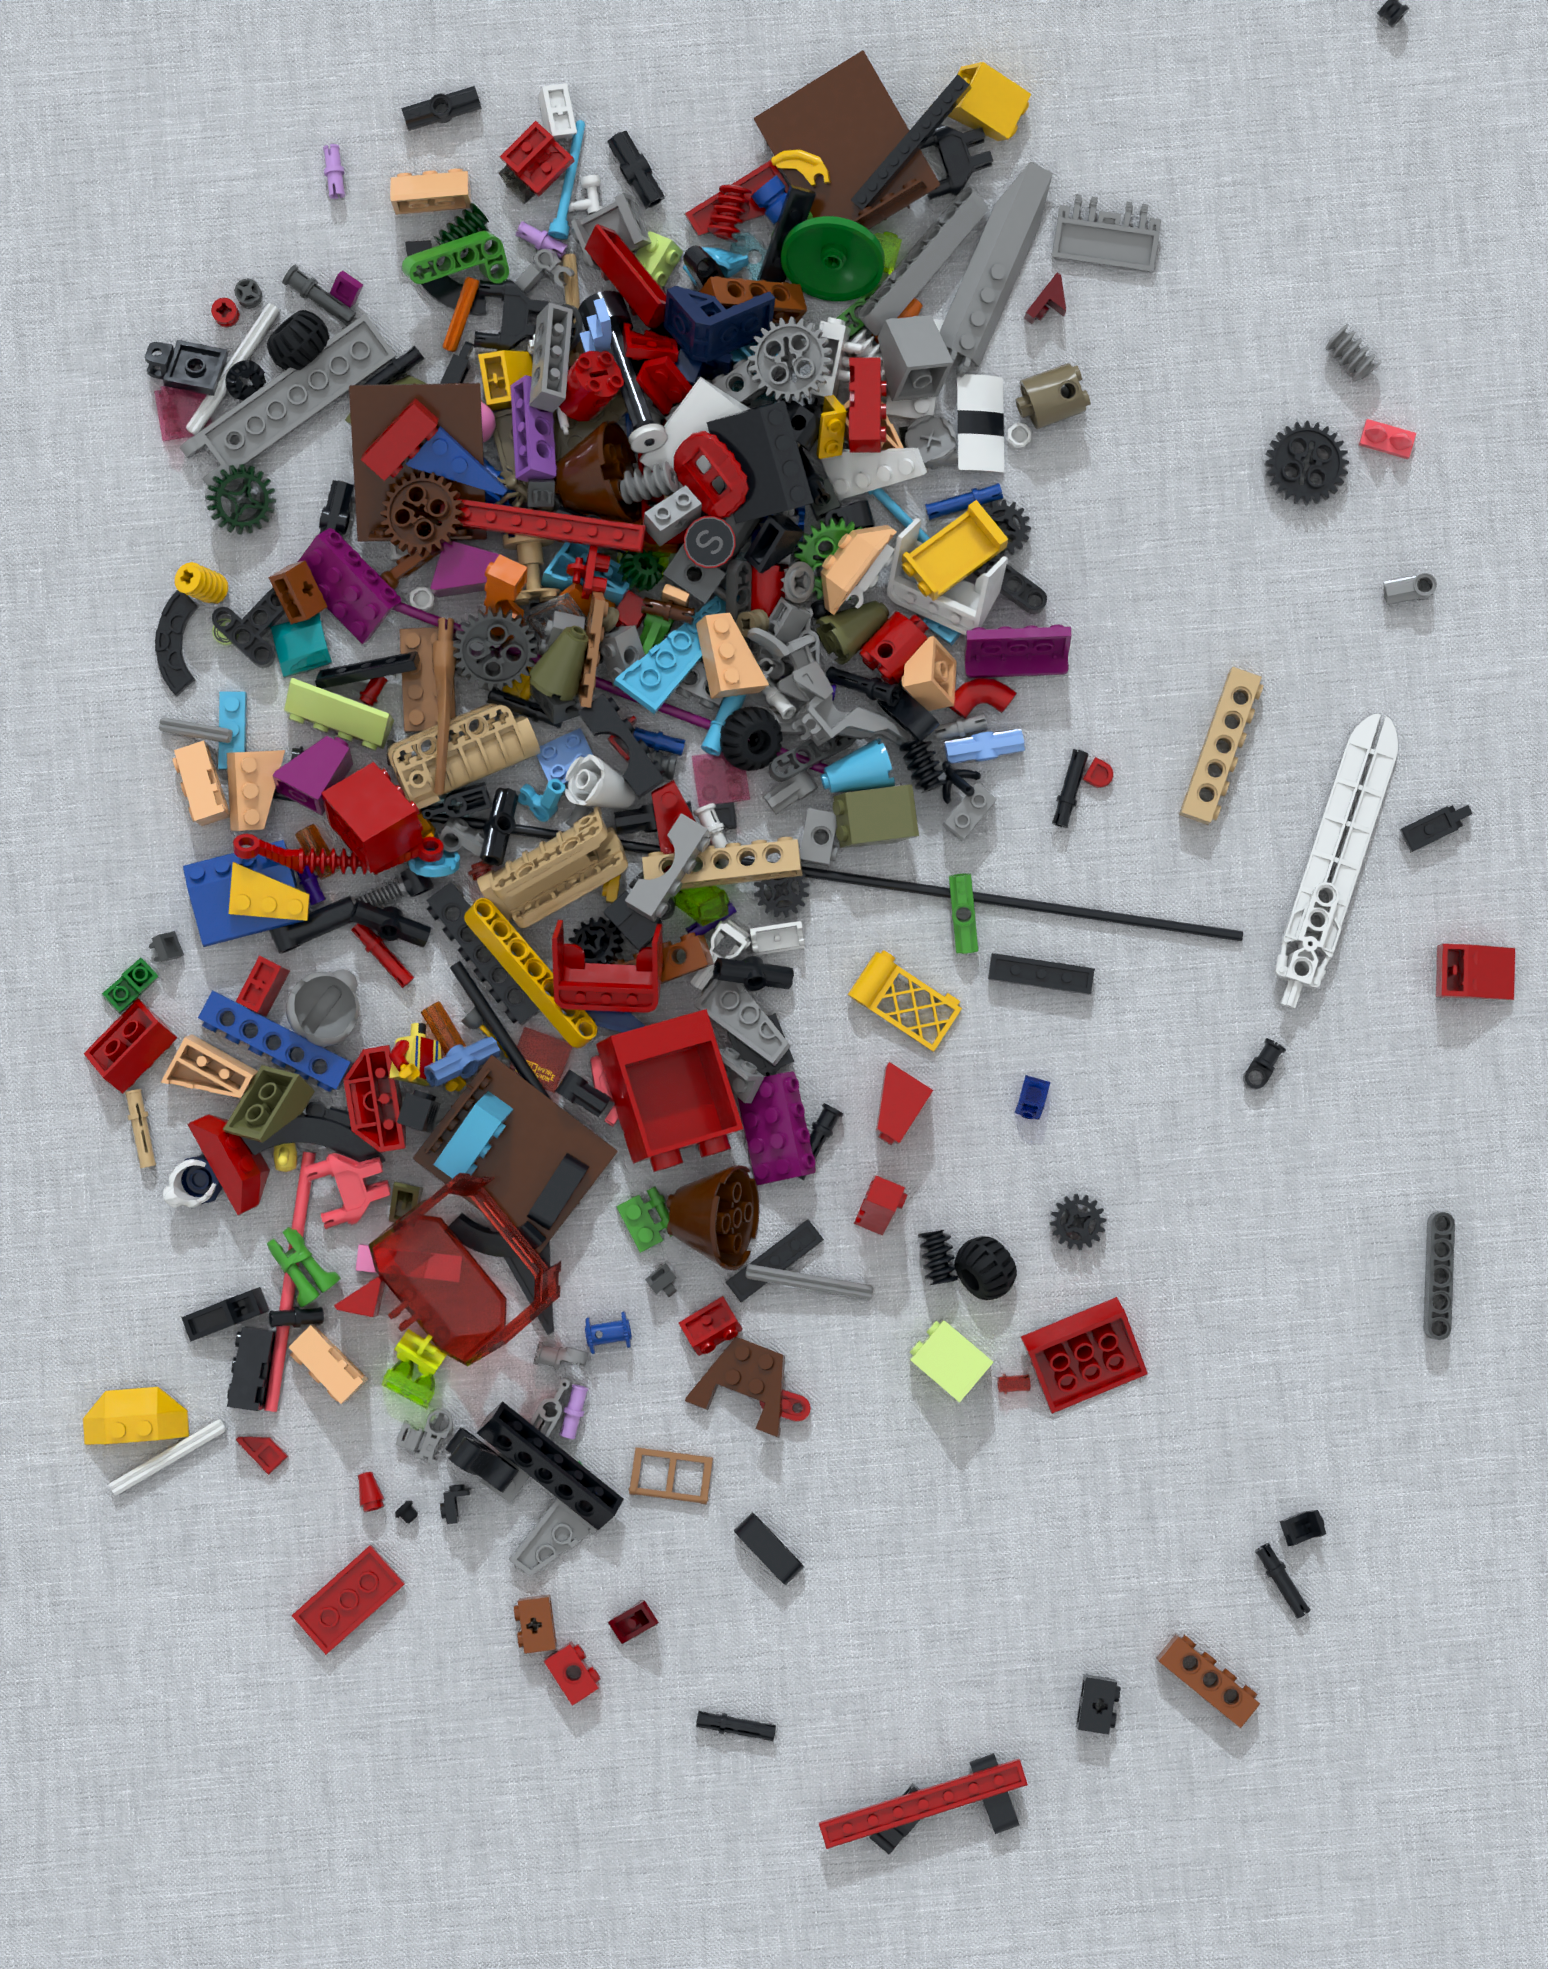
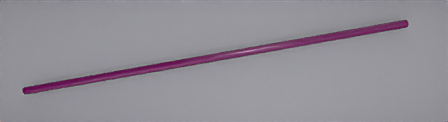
[392,602,828,774]

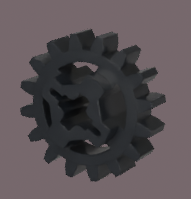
[984,500,1031,557]
[754,862,809,918]
[568,917,624,964]
[1049,1194,1107,1250]

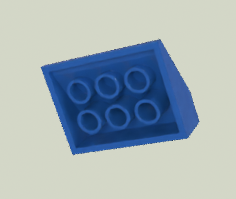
[183,840,303,947]

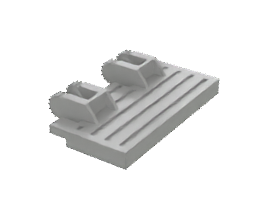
[1052,194,1161,271]

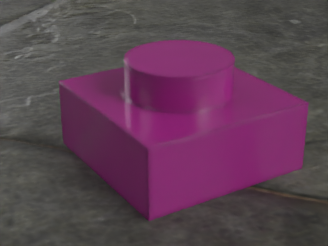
[330,270,363,308]

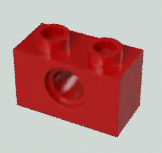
[544,1641,601,1706]

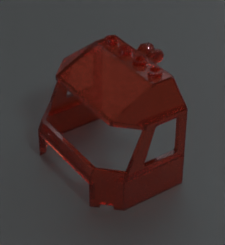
[368,1173,561,1367]

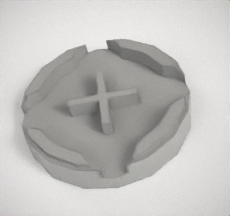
[905,415,956,465]

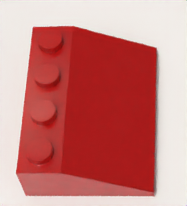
[1021,1297,1148,1414]

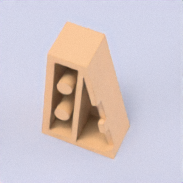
[226,750,285,831]
[161,1034,258,1098]

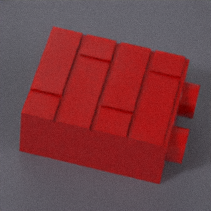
[596,1009,744,1172]

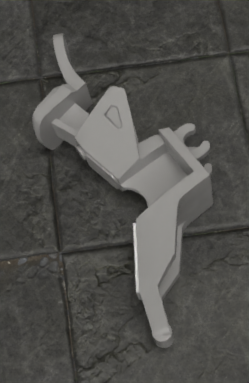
[747,628,911,746]

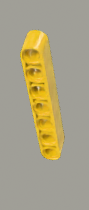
[464,898,598,1048]

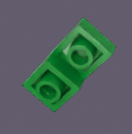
[102,958,159,1014]

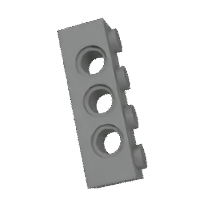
[529,302,573,413]

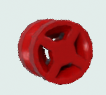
[211,298,240,328]

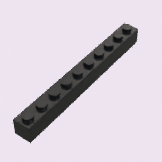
[851,74,972,210]

